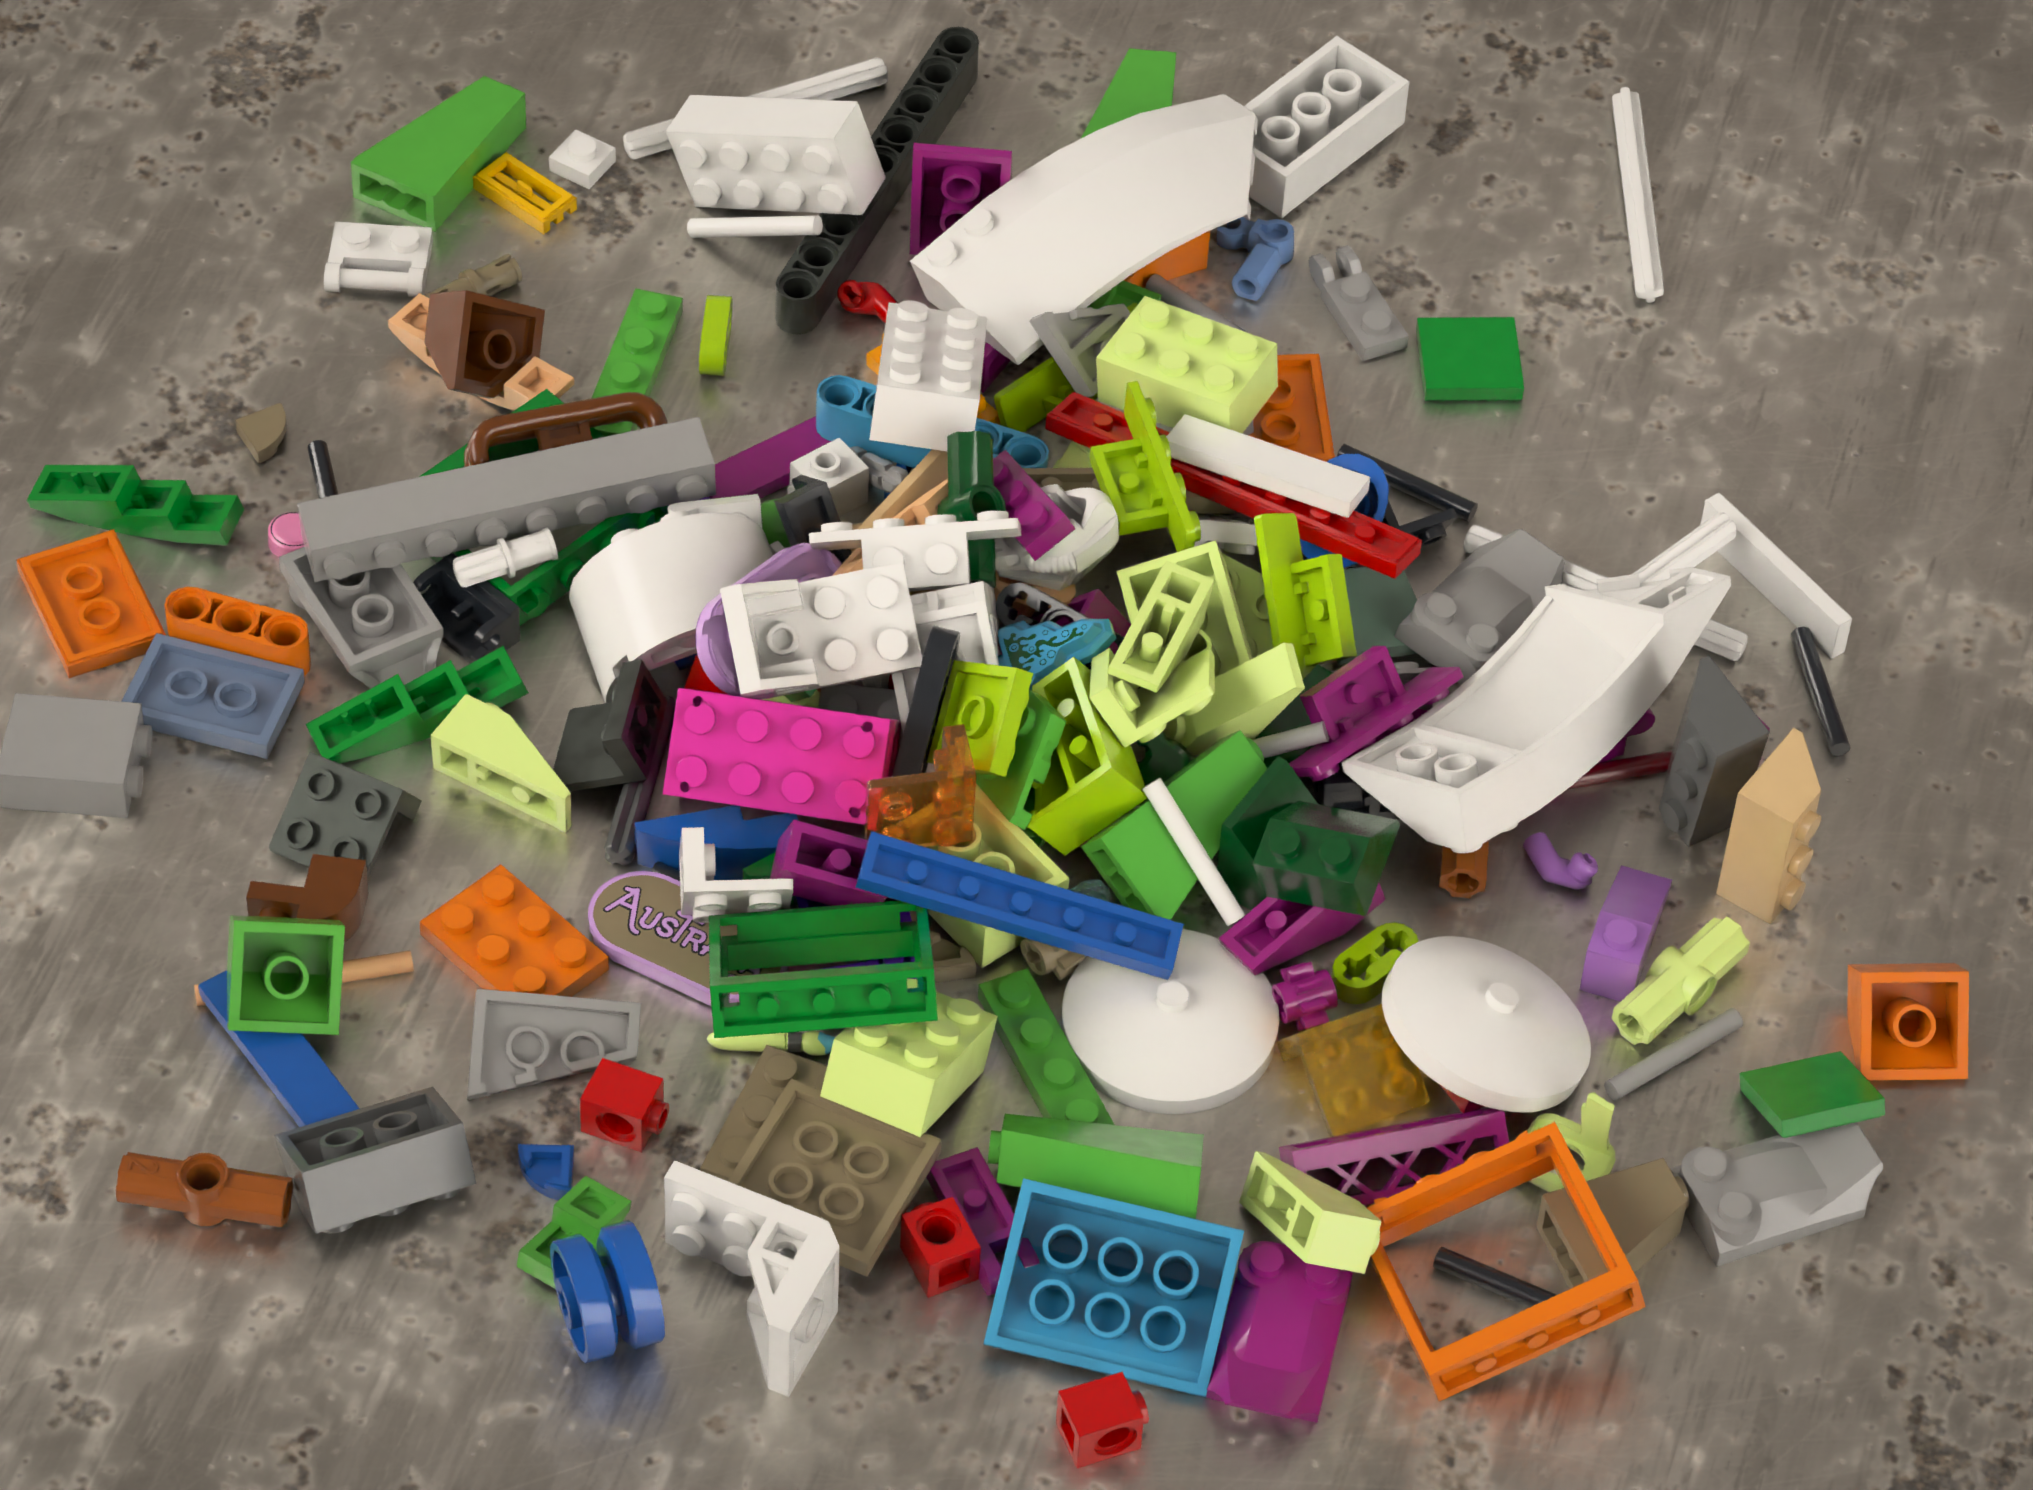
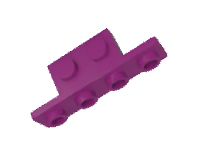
[1289,646,1464,781]

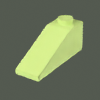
[1108,561,1214,693]
[1163,642,1305,755]
[431,694,572,833]
[1239,1151,1382,1274]

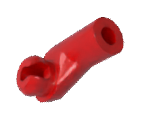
[837,280,899,324]

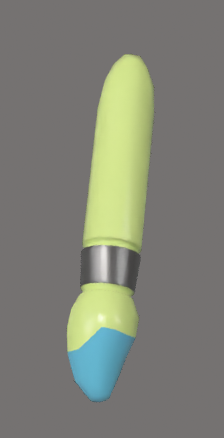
[707,1030,835,1056]

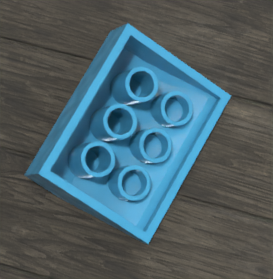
[983,1178,1244,1398]

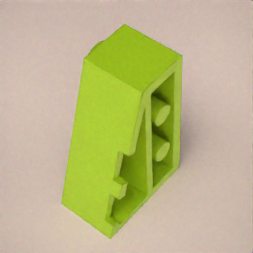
[1027,657,1147,856]

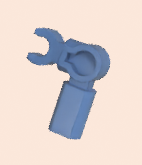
[1217,217,1294,301]

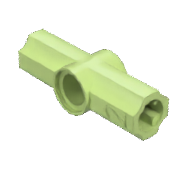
[1612,916,1750,1045]

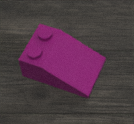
[909,143,1012,255]

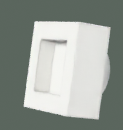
[549,129,616,189]

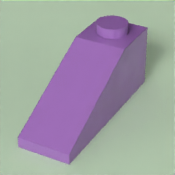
[1579,865,1672,1002]

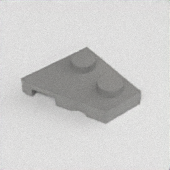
[1029,304,1130,398]

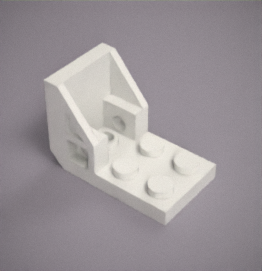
[720,562,923,700]
[892,581,1001,775]
[664,1160,839,1397]

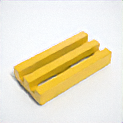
[473,152,577,235]

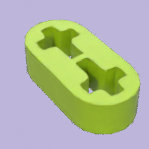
[699,295,733,376]
[1331,922,1419,1005]

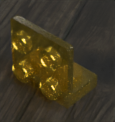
[1276,1004,1430,1137]

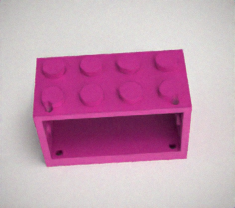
[662,688,902,826]

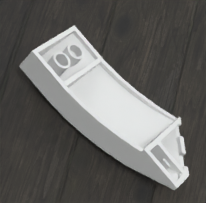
[910,94,1258,365]
[1342,567,1731,853]

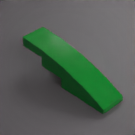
[26,465,245,546]
[306,646,529,764]

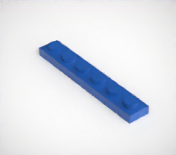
[855,831,1184,980]

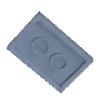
[121,633,305,759]

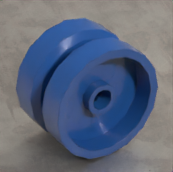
[550,1220,665,1364]

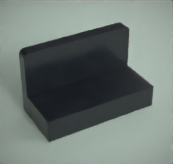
[774,475,852,563]

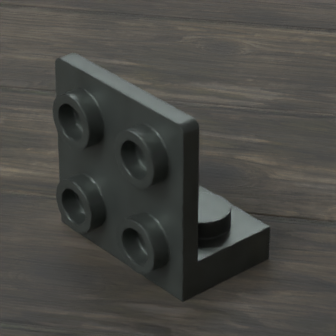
[553,659,667,791]
[269,752,422,880]

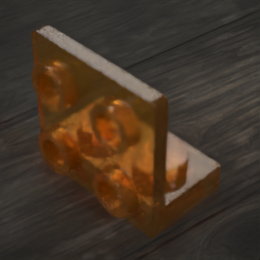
[865,724,976,847]

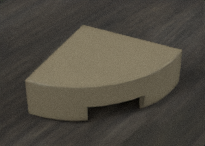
[235,402,287,464]
[930,931,976,983]

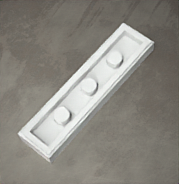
[1166,414,1370,518]
[1701,493,1852,659]

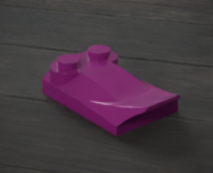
[1206,1241,1353,1423]

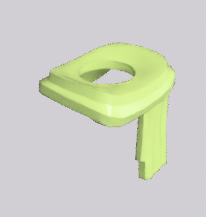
[1527,1092,1616,1192]

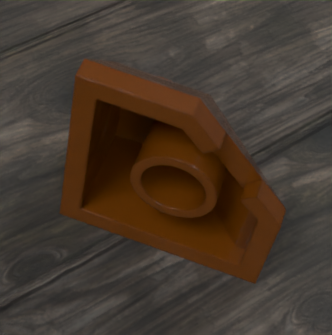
[424,290,545,399]

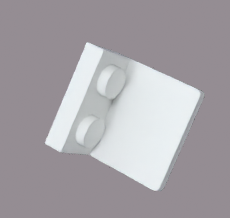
[679,827,793,923]

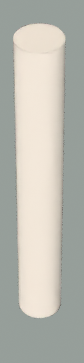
[687,215,823,238]
[1142,778,1245,926]

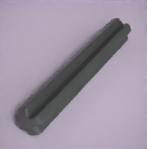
[604,696,676,866]

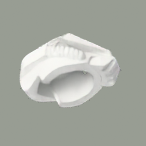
[995,484,1119,591]

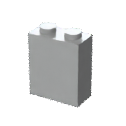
[0,693,152,818]

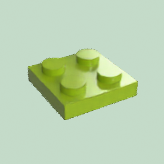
[927,660,1033,777]

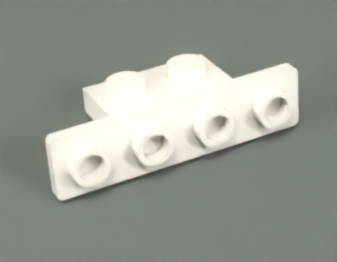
[809,511,1021,591]

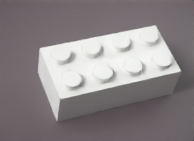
[1244,36,1410,218]
[665,95,886,215]
[869,300,987,452]

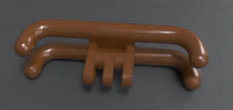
[464,392,668,467]

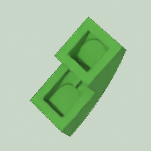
[517,1176,632,1289]

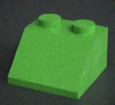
[227,915,345,1035]

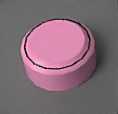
[268,512,305,557]

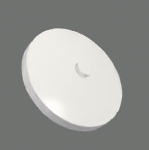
[1061,929,1279,1114]
[1382,936,1591,1112]

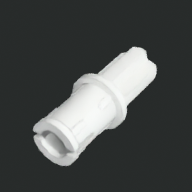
[453,527,558,587]

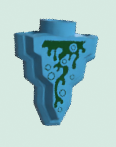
[998,619,1117,690]

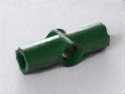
[937,430,1006,588]

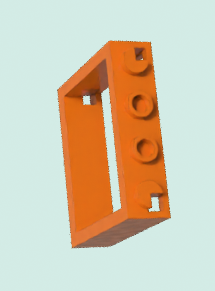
[1367,1122,1646,1401]

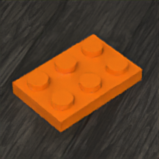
[420,864,609,997]

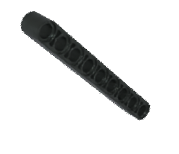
[775,26,979,335]

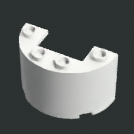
[569,510,773,703]

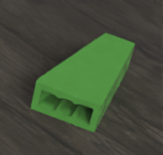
[1081,48,1176,138]
[351,76,526,232]
[1081,730,1268,920]
[988,1113,1204,1219]

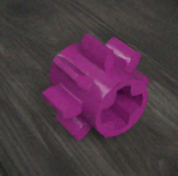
[1272,962,1338,1031]

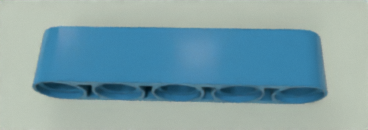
[816,375,1049,468]

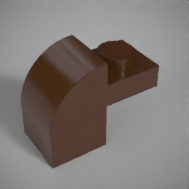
[246,854,369,943]

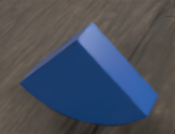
[518,1144,574,1201]

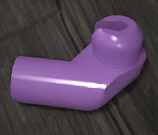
[1523,832,1598,890]

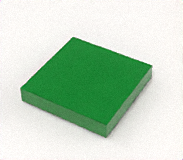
[1416,317,1524,400]
[1739,1051,1885,1138]

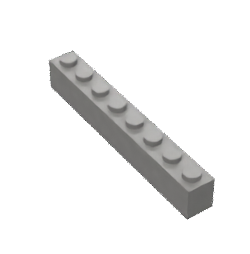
[297,417,716,582]

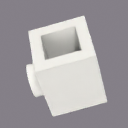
[787,438,869,517]

